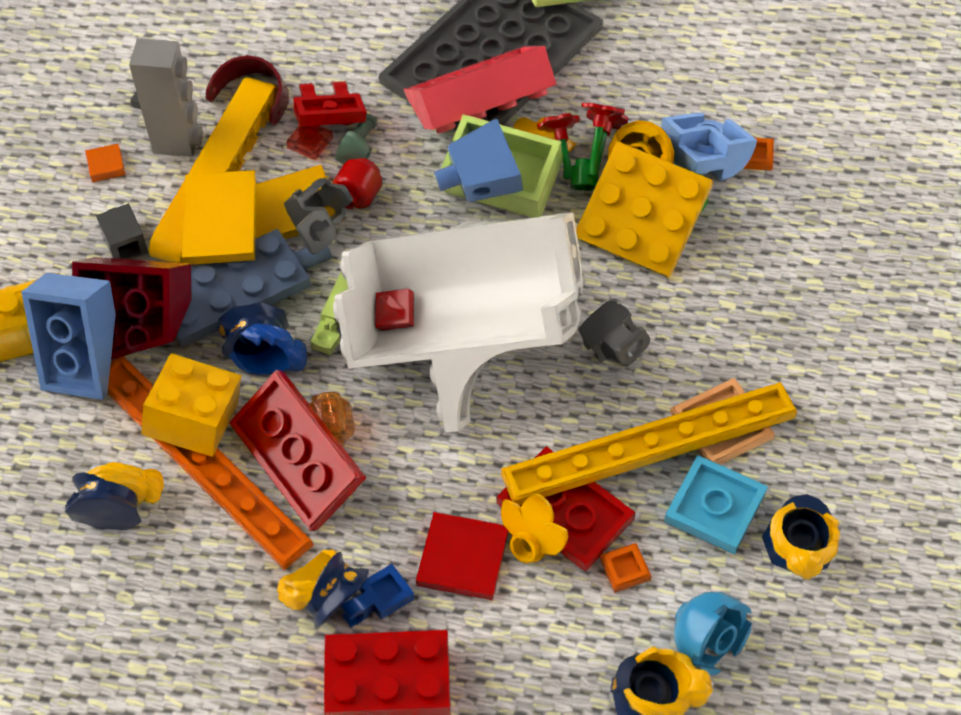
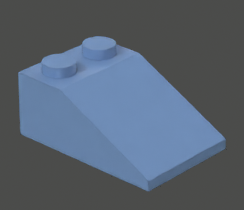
[21,273,116,400]

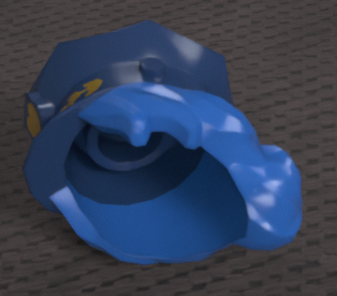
[217,302,308,375]

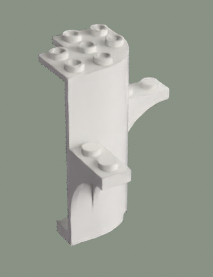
[333,212,583,433]

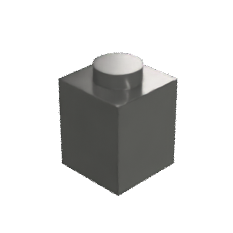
[96,203,149,259]

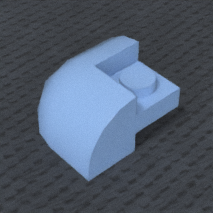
[661,113,757,181]

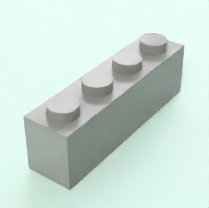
[129,38,203,157]

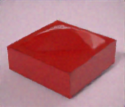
[375,288,414,331]

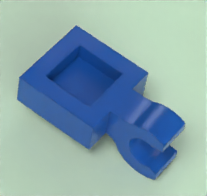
[342,564,414,628]

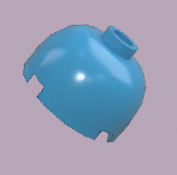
[674,591,752,676]

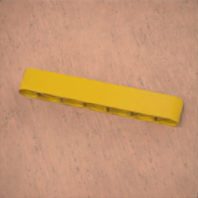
[149,77,279,263]

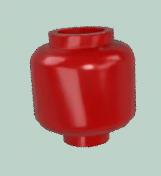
[332,158,383,209]

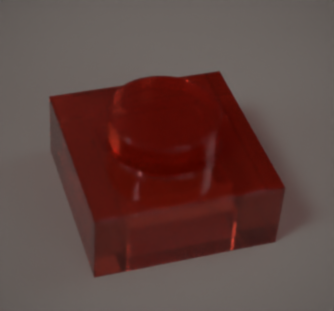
[286,126,333,161]

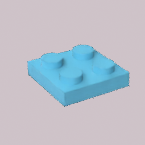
[664,455,768,555]

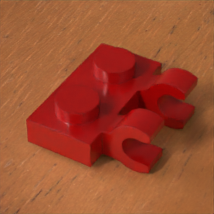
[293,81,367,128]

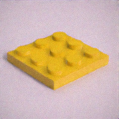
[576,141,714,278]

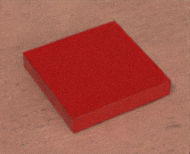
[416,512,509,601]

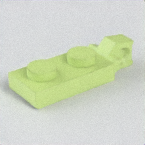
[311,272,348,356]

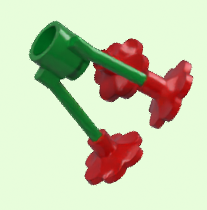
[537,102,629,191]

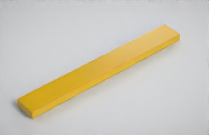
[501,382,797,505]

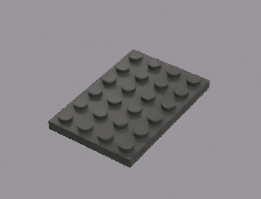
[379,0,603,131]

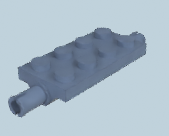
[176,229,332,347]

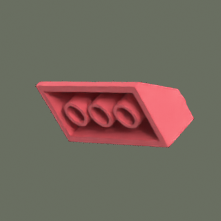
[403,46,557,133]

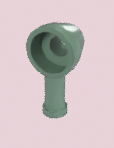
[335,114,377,164]

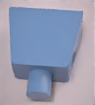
[434,119,523,202]

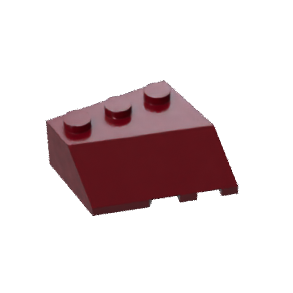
[72,257,192,359]

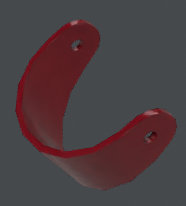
[205,55,289,126]

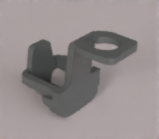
[284,178,353,254]
[579,301,650,366]

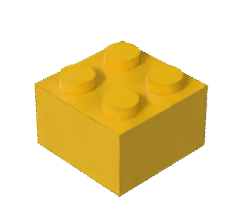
[141,353,242,457]

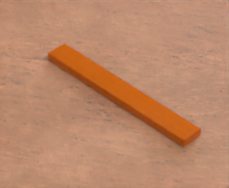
[108,356,314,570]

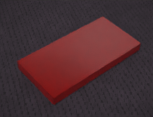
[229,370,367,531]

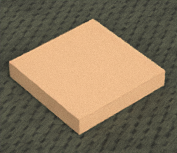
[670,378,775,465]

